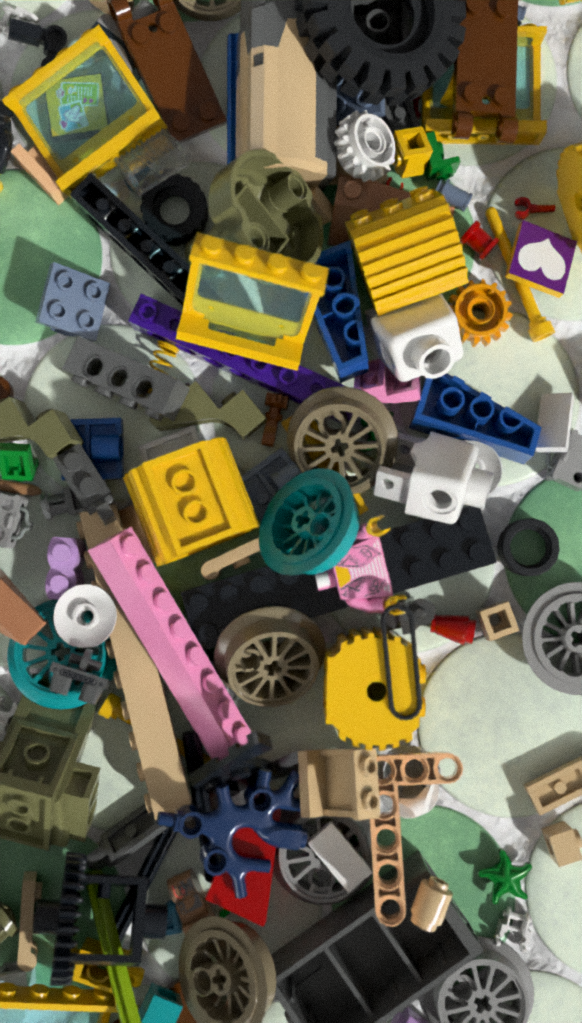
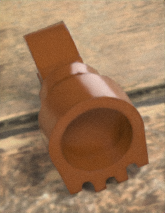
[261,392,290,447]

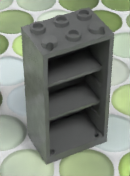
[271,850,484,1023]

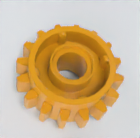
[448,279,513,347]

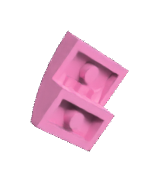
[353,359,420,403]

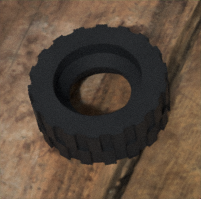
[140,173,209,246]

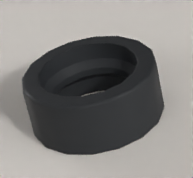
[497,518,560,576]

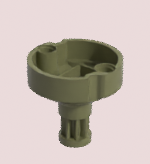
[185,149,324,284]

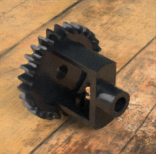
[33,852,168,986]

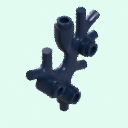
[157,768,307,899]

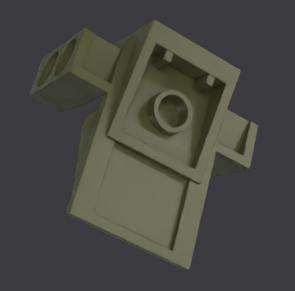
[0,673,102,851]

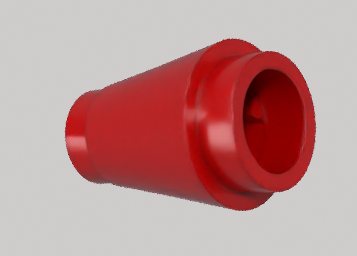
[430,615,477,646]

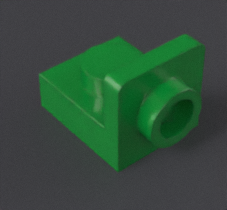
[418,131,461,181]
[0,443,39,481]

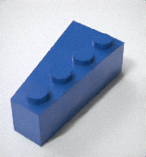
[302,240,369,383]
[409,373,542,464]

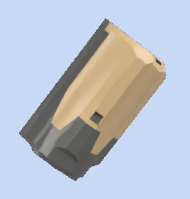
[236,0,337,191]

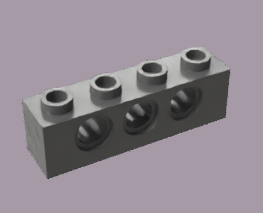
[62,336,190,422]

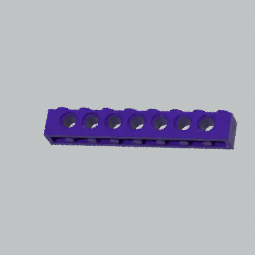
[128,293,353,424]

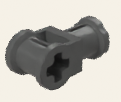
[40,486,85,521]

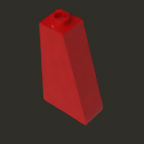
[205,793,281,927]

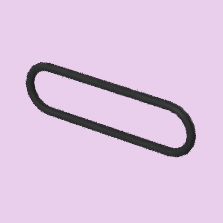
[381,604,422,721]

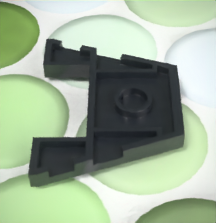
[189,730,302,797]

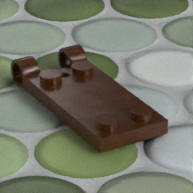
[107,0,227,146]
[451,0,519,144]

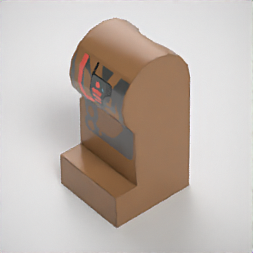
[167,869,215,935]

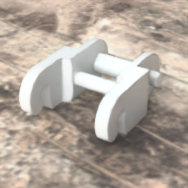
[0,5,39,46]
[494,906,532,953]

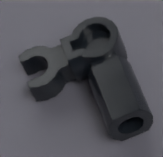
[8,17,67,66]

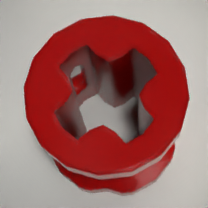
[460,221,500,261]

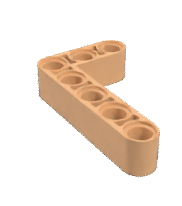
[370,751,463,927]

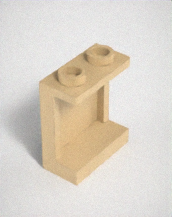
[298,748,380,820]

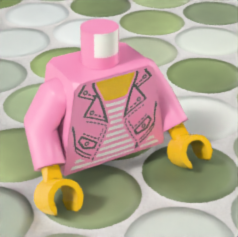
[315,515,407,615]

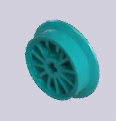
[259,468,359,575]
[7,599,117,710]

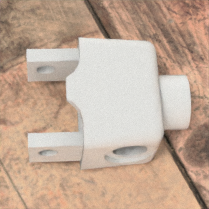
[365,293,463,382]
[374,431,494,524]

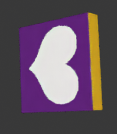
[505,220,577,298]

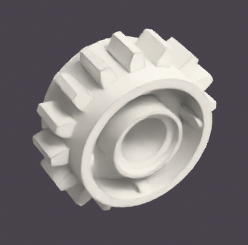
[334,110,395,182]

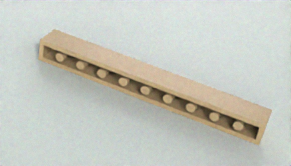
[76,504,193,820]

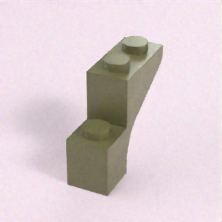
[148,381,267,441]
[0,397,84,458]

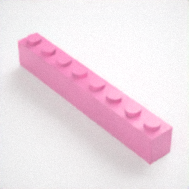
[88,527,251,761]

